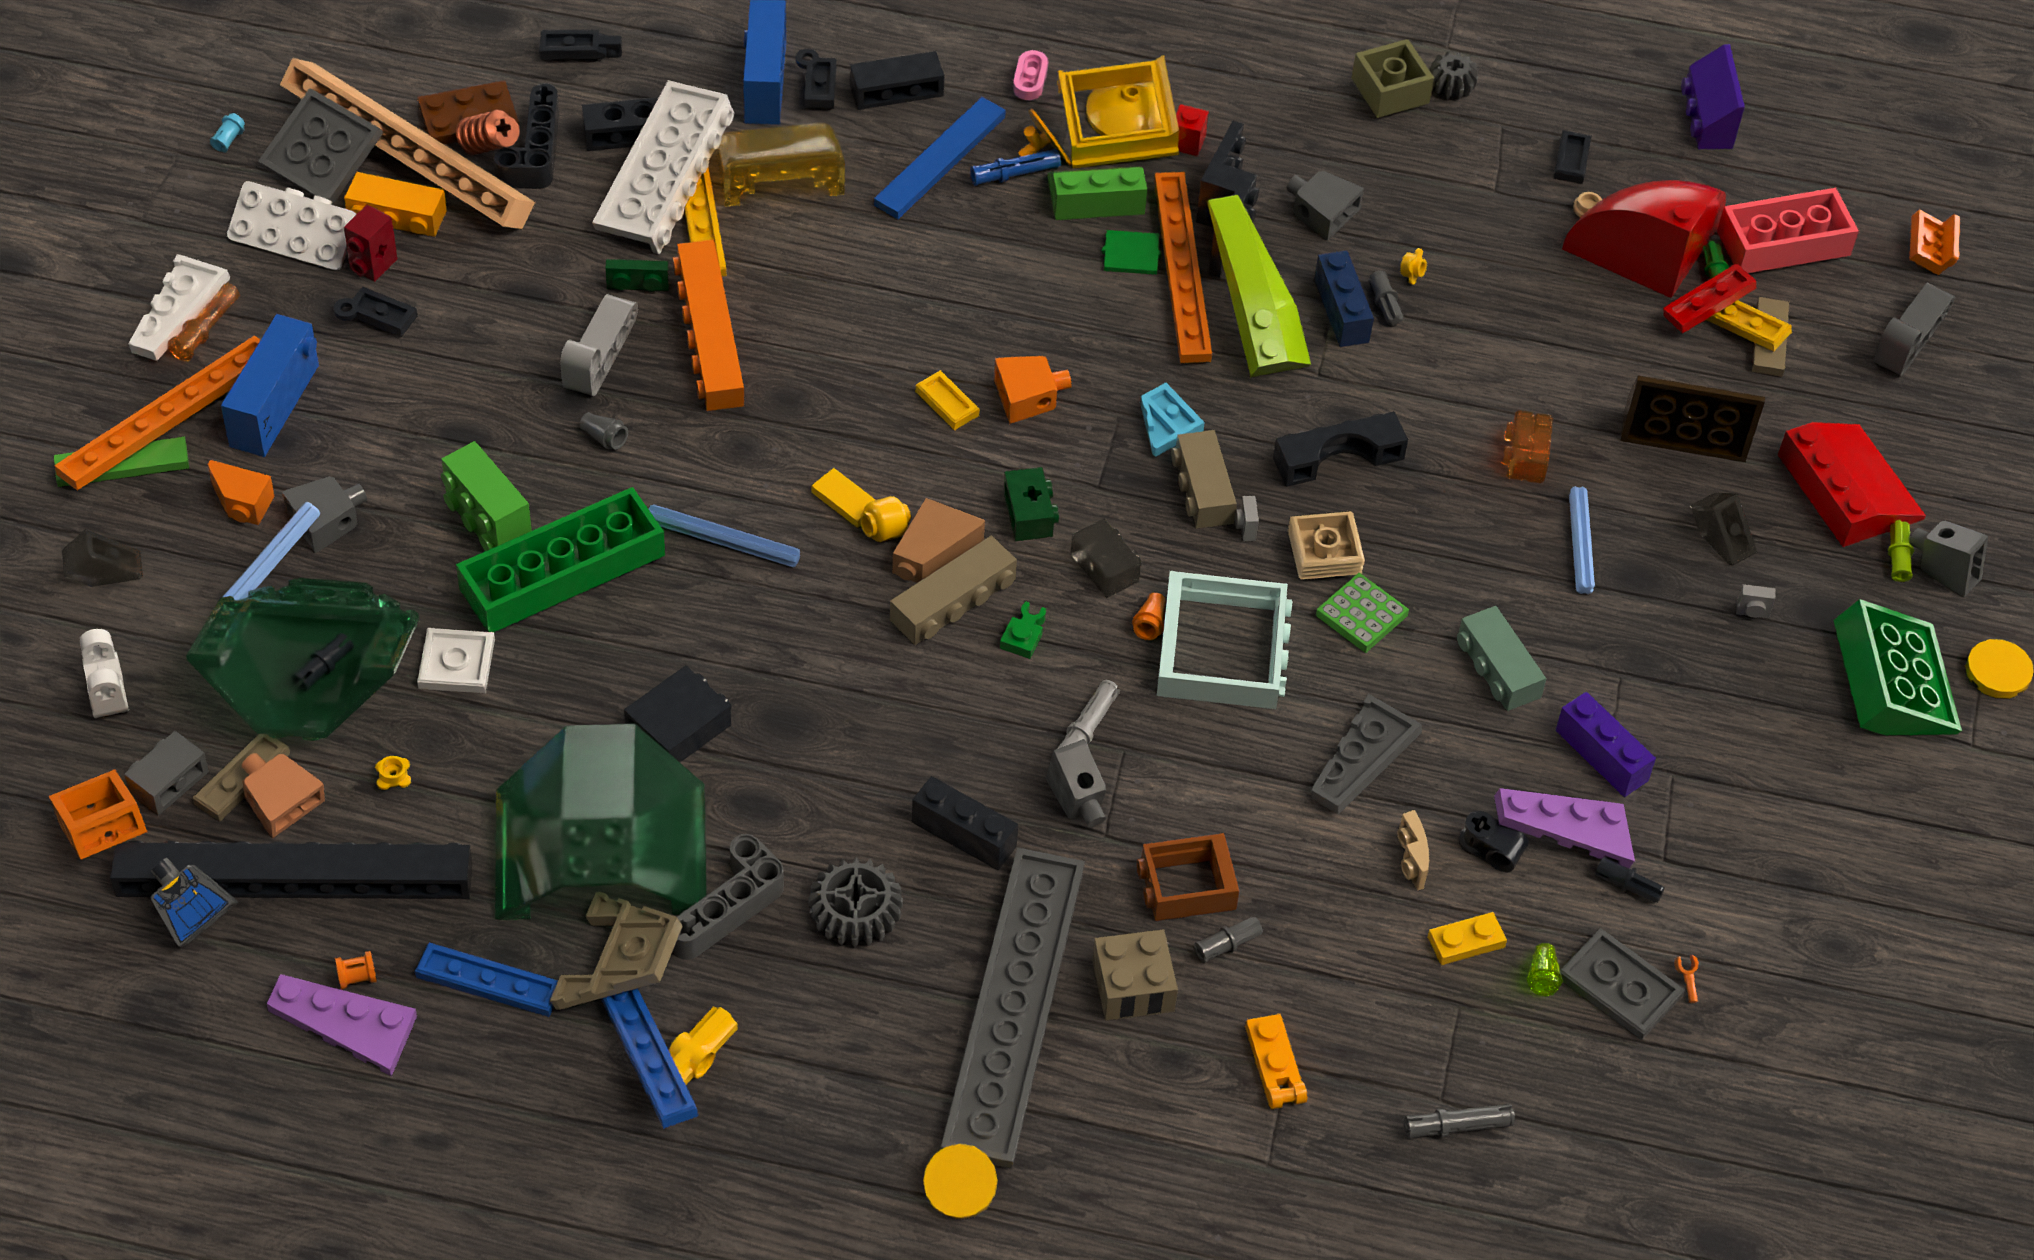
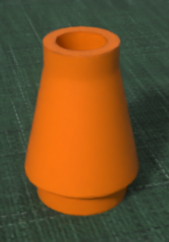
[1132,593,1167,640]

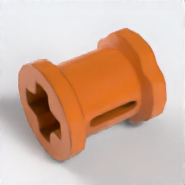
[335,951,377,990]

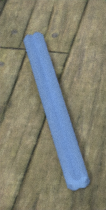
[649,504,800,567]

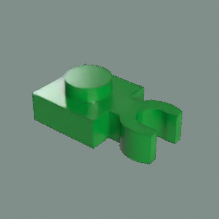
[1000,601,1046,659]

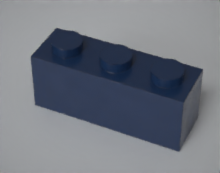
[1314,250,1374,347]

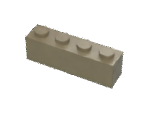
[890,535,1017,645]

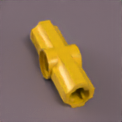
[669,1007,738,1085]

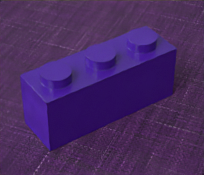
[1555,691,1656,798]

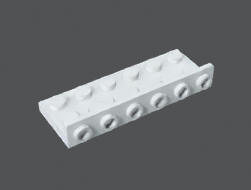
[592,80,734,254]

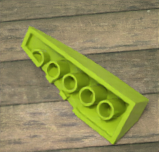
[1207,195,1311,377]

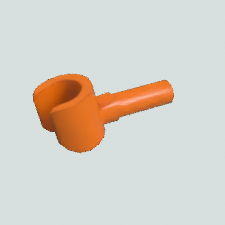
[1674,955,1699,1003]

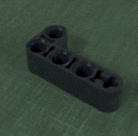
[493,83,559,189]

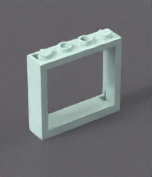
[1157,571,1292,709]

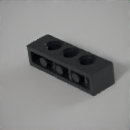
[582,97,659,151]

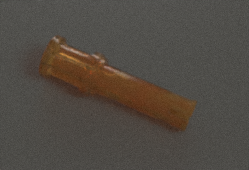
[167,283,240,361]

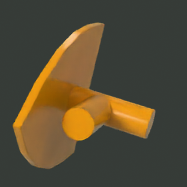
[1018,109,1072,166]

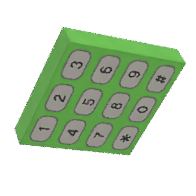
[1316,573,1409,653]

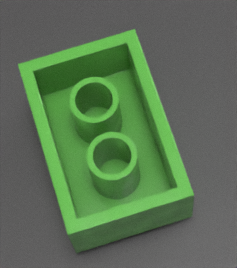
[441,441,532,551]

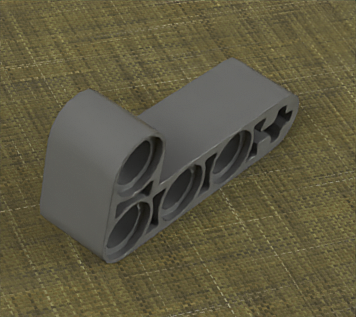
[1873,283,1955,376]
[672,834,784,960]

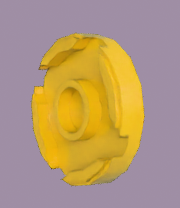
[1965,639,2034,698]
[923,1144,998,1219]

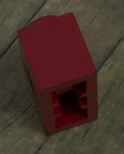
[344,204,398,282]

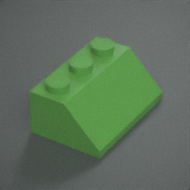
[1047,166,1147,220]

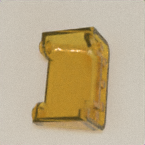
[715,123,845,207]

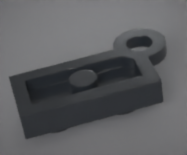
[796,49,837,109]
[334,286,418,337]

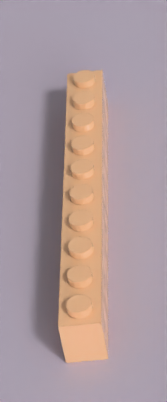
[280,58,535,229]

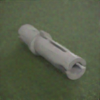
[1057,680,1120,749]

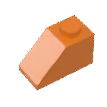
[208,460,275,525]

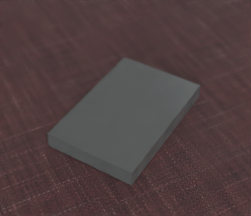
[1557,928,1685,1040]

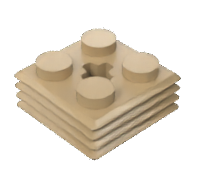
[1288,511,1365,579]

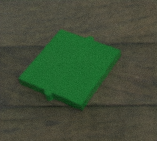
[1102,230,1162,275]

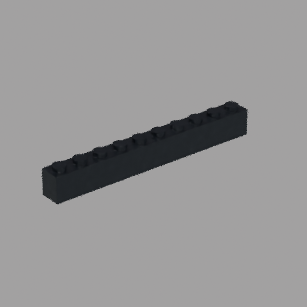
[110,840,473,899]

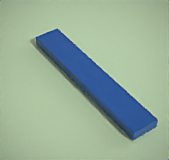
[874,97,1006,219]
[601,988,698,1129]

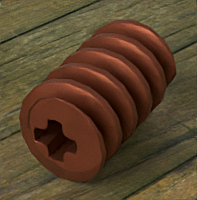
[456,110,519,156]

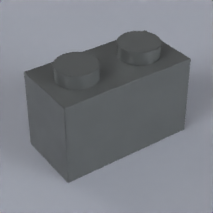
[124,731,209,816]

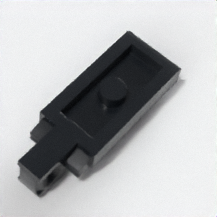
[539,29,622,59]

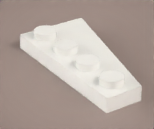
[129,254,230,361]

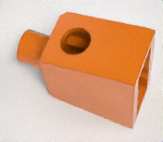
[994,356,1071,423]

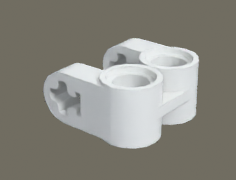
[80,629,129,718]

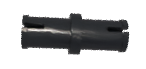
[291,633,354,692]

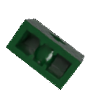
[1003,467,1059,542]

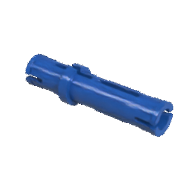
[970,148,1061,186]

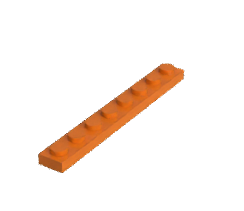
[1154,172,1212,363]
[54,335,261,491]

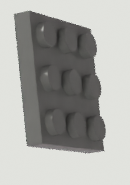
[258,88,383,205]

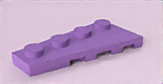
[1494,788,1635,868]
[267,974,417,1076]

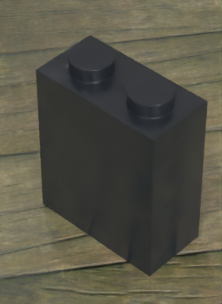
[624,665,732,770]

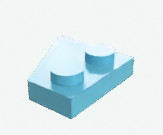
[1140,383,1205,457]

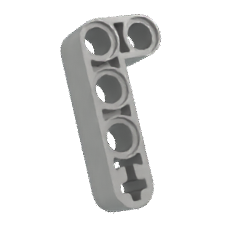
[560,294,638,396]

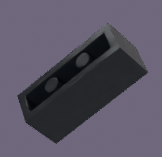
[850,51,945,110]
[912,776,1019,871]

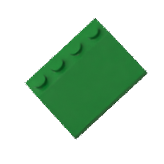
[1833,599,1962,736]

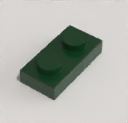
[605,259,669,291]

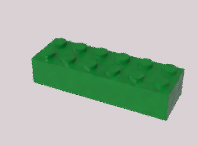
[456,487,665,632]

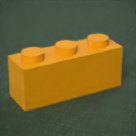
[344,172,447,237]

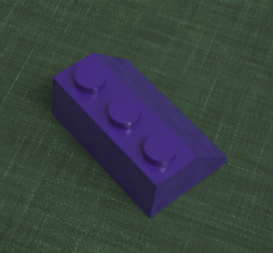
[1681,44,1745,149]

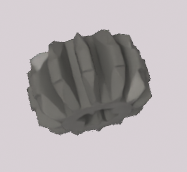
[1429,51,1478,100]

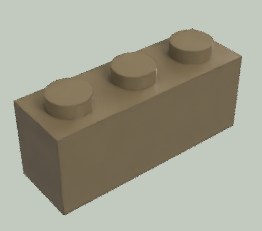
[1171,430,1237,529]

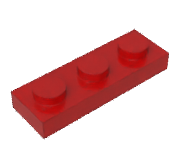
[1663,263,1756,334]

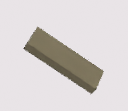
[1752,297,1789,377]
[192,730,290,822]

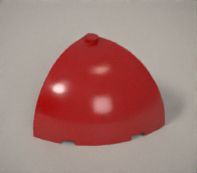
[1562,180,1726,298]

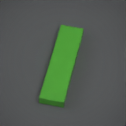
[54,437,189,487]

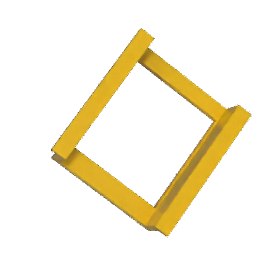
[1057,55,1179,169]

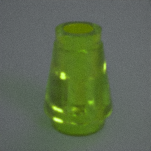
[1527,943,1562,996]

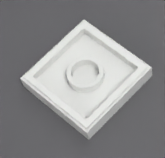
[417,628,495,693]

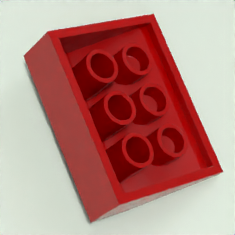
[1778,422,1926,547]

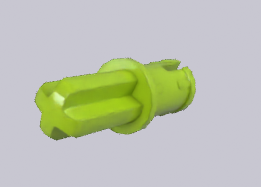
[1888,520,1914,582]

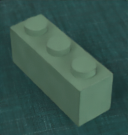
[1457,606,1546,711]

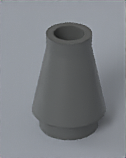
[580,412,628,450]

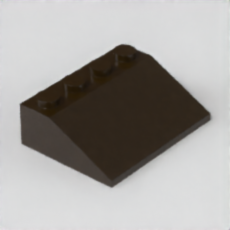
[1620,375,1765,463]

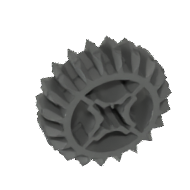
[808,856,903,948]

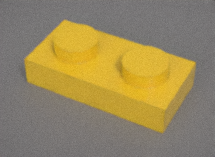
[1428,912,1507,965]

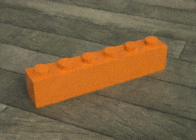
[672,240,744,411]

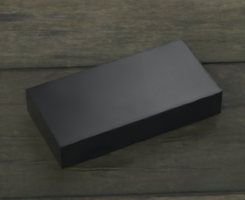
[1553,130,1592,184]

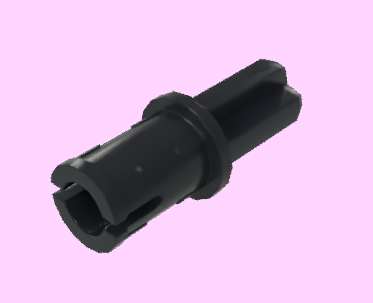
[1595,856,1664,903]

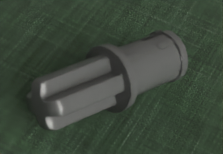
[1368,270,1403,326]
[1194,917,1263,963]

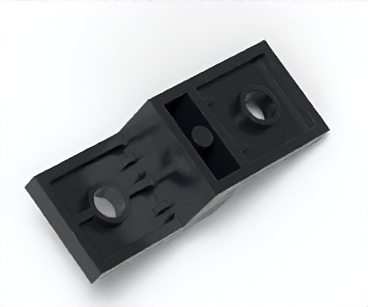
[1196,121,1259,278]

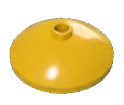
[1086,82,1162,136]

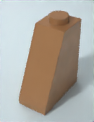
[892,498,985,583]

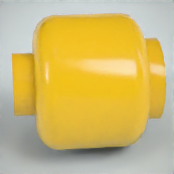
[860,496,911,542]

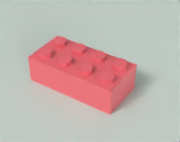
[1717,188,1859,273]

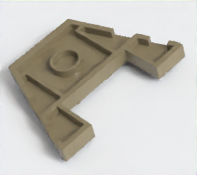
[550,892,682,1009]

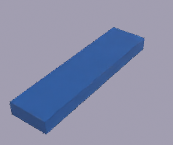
[415,943,558,1017]

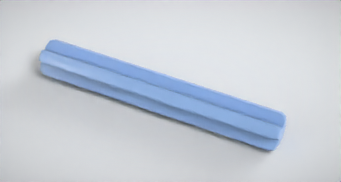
[1569,486,1595,594]
[222,502,320,610]

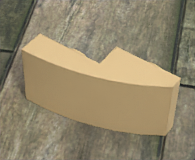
[1397,810,1429,890]

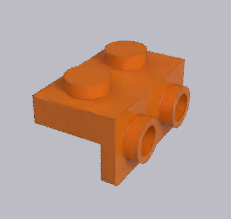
[1910,209,1960,275]

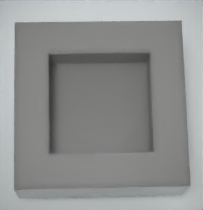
[1235,496,1259,542]
[1736,584,1775,618]

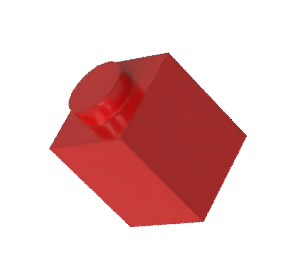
[1176,104,1209,156]

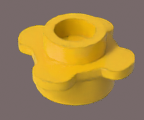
[1401,248,1427,285]
[375,756,411,790]

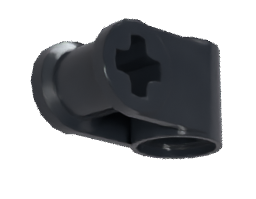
[1458,811,1529,873]

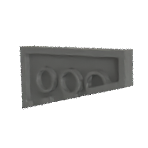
[1311,694,1422,815]

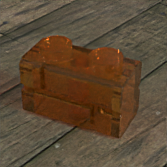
[1502,410,1553,483]

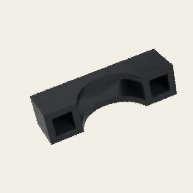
[1273,411,1408,487]

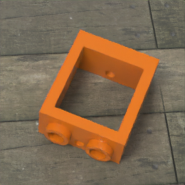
[49,769,147,860]

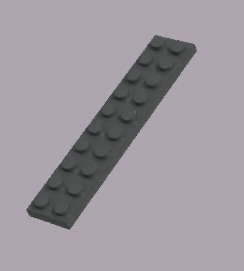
[941,848,1085,1169]

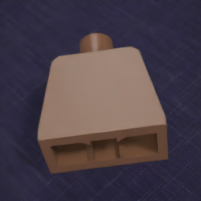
[242,753,325,838]

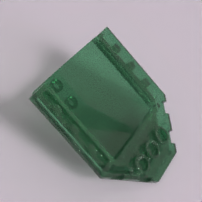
[186,578,419,741]
[495,724,707,920]

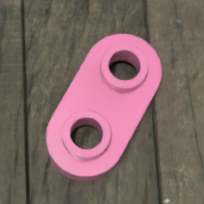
[1013,50,1048,100]

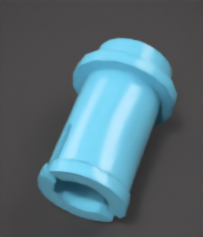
[210,113,245,152]

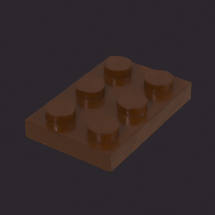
[417,80,520,144]

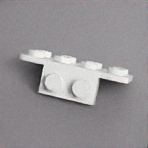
[227,181,356,271]

